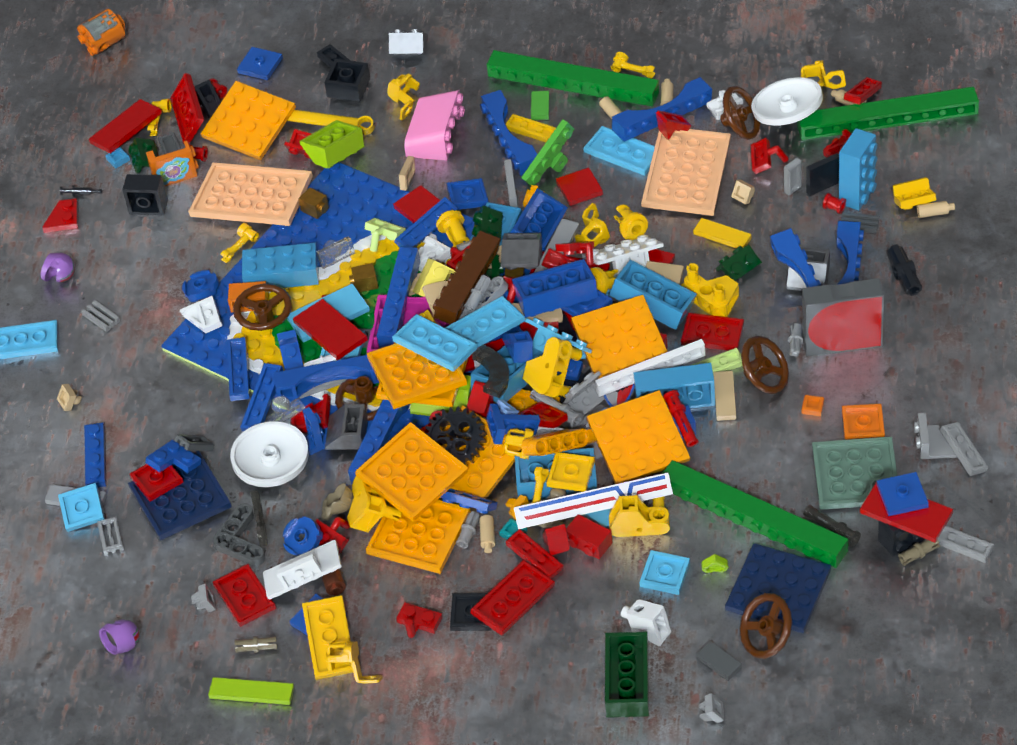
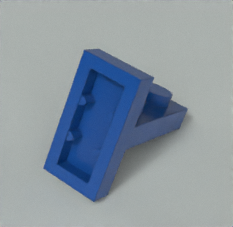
[277,330,304,370]
[486,404,540,444]
[302,407,328,456]

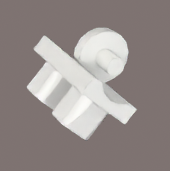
[707,90,743,120]

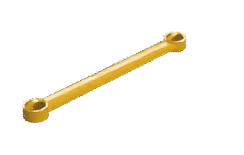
[287,110,375,135]

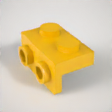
[892,177,936,210]

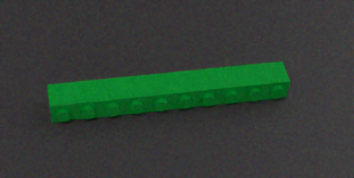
[487,50,659,107]
[797,87,979,141]
[662,460,848,568]

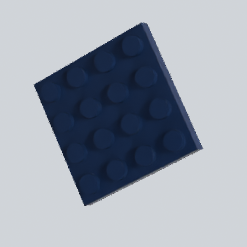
[128,451,232,541]
[725,543,831,634]

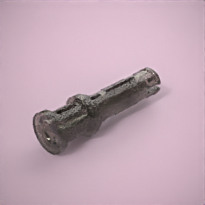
[803,505,861,548]

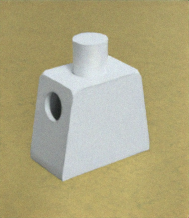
[621,599,671,646]

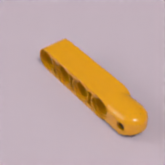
[521,428,596,456]

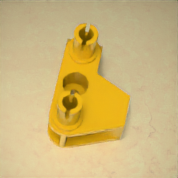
[681,263,739,317]
[522,337,582,398]
[347,476,402,533]
[609,495,670,537]

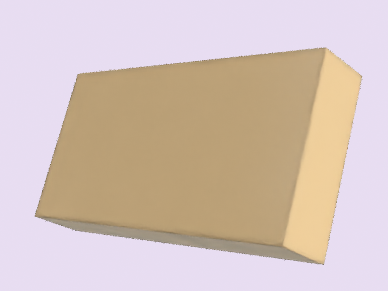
[399,156,416,191]

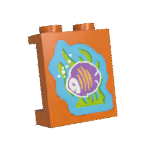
[146,141,199,186]

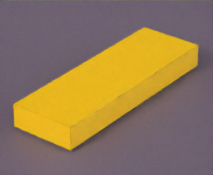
[505,114,556,143]
[693,218,752,249]

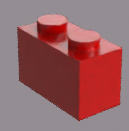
[566,514,613,559]

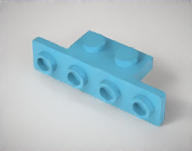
[525,317,592,354]

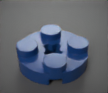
[182,270,219,302]
[283,517,323,556]

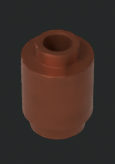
[321,569,346,596]

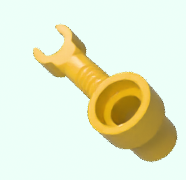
[611,52,655,78]
[147,99,172,136]
[220,223,259,263]
[522,467,549,506]

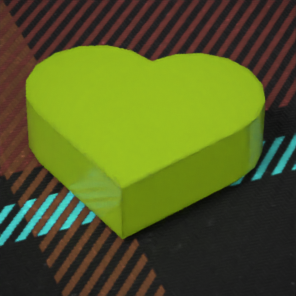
[701,554,729,573]

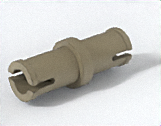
[898,539,940,566]
[235,636,277,653]

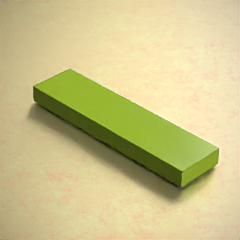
[208,677,295,705]

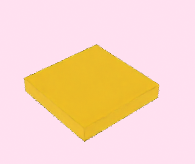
[546,452,595,492]

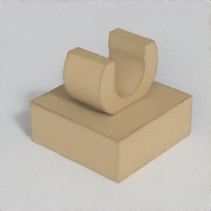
[731,179,755,204]
[57,384,82,411]

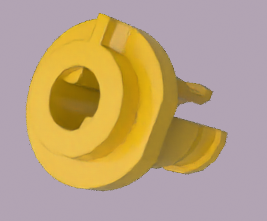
[614,204,648,240]
[436,210,470,248]
[590,267,618,294]

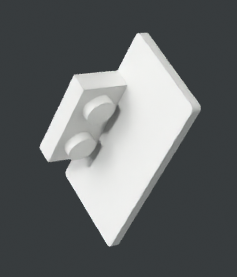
[582,235,664,277]
[263,540,342,599]

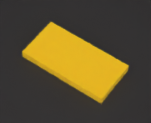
[302,595,353,680]

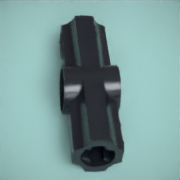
[887,244,922,296]

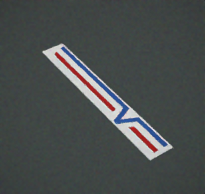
[514,473,673,529]

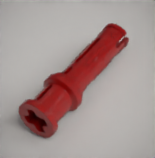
[663,390,699,447]

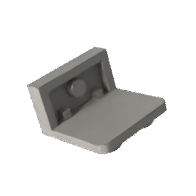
[562,371,605,416]
[914,413,957,459]

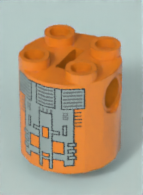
[77,9,125,56]

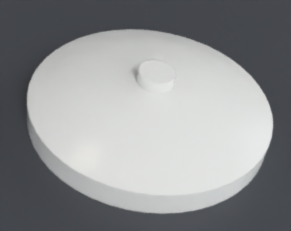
[751,77,823,126]
[230,421,309,487]

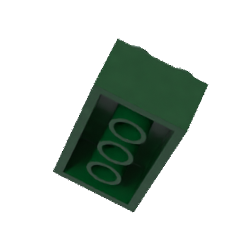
[605,632,649,717]

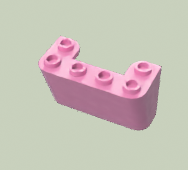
[405,90,465,161]

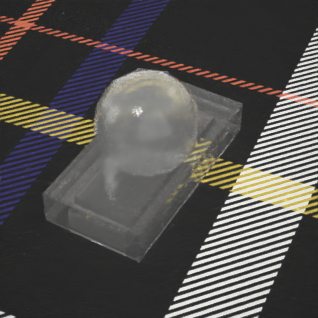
[316,236,355,269]
[266,396,305,422]

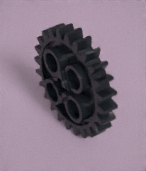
[425,407,487,467]

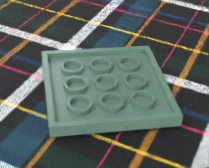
[812,437,897,510]

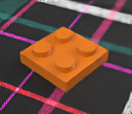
[842,404,885,440]

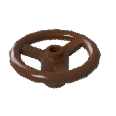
[721,86,761,140]
[233,284,292,331]
[741,336,789,394]
[335,376,378,421]
[740,593,792,659]

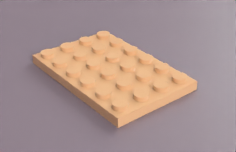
[641,129,731,216]
[188,162,313,226]

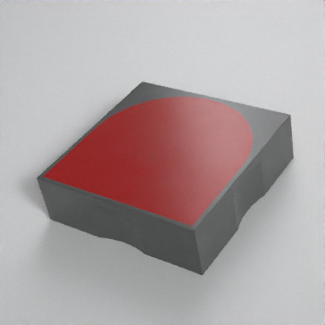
[802,278,884,357]

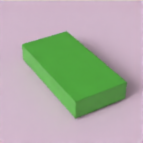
[531,91,550,120]

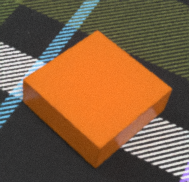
[802,395,824,416]

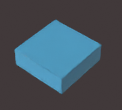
[105,147,130,168]

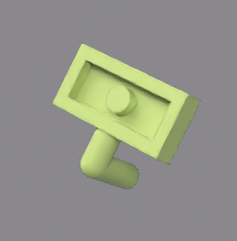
[365,218,406,252]

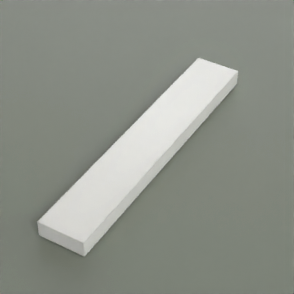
[595,339,705,397]

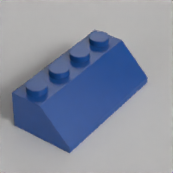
[510,188,568,251]
[512,259,598,318]

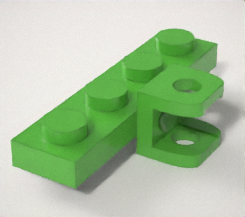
[521,119,575,186]

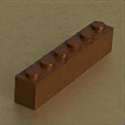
[433,231,500,324]

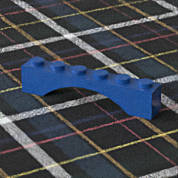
[612,77,712,142]
[480,90,537,176]
[837,221,864,285]
[770,228,821,287]
[377,246,421,349]
[485,290,533,363]
[274,355,380,402]
[348,400,410,484]

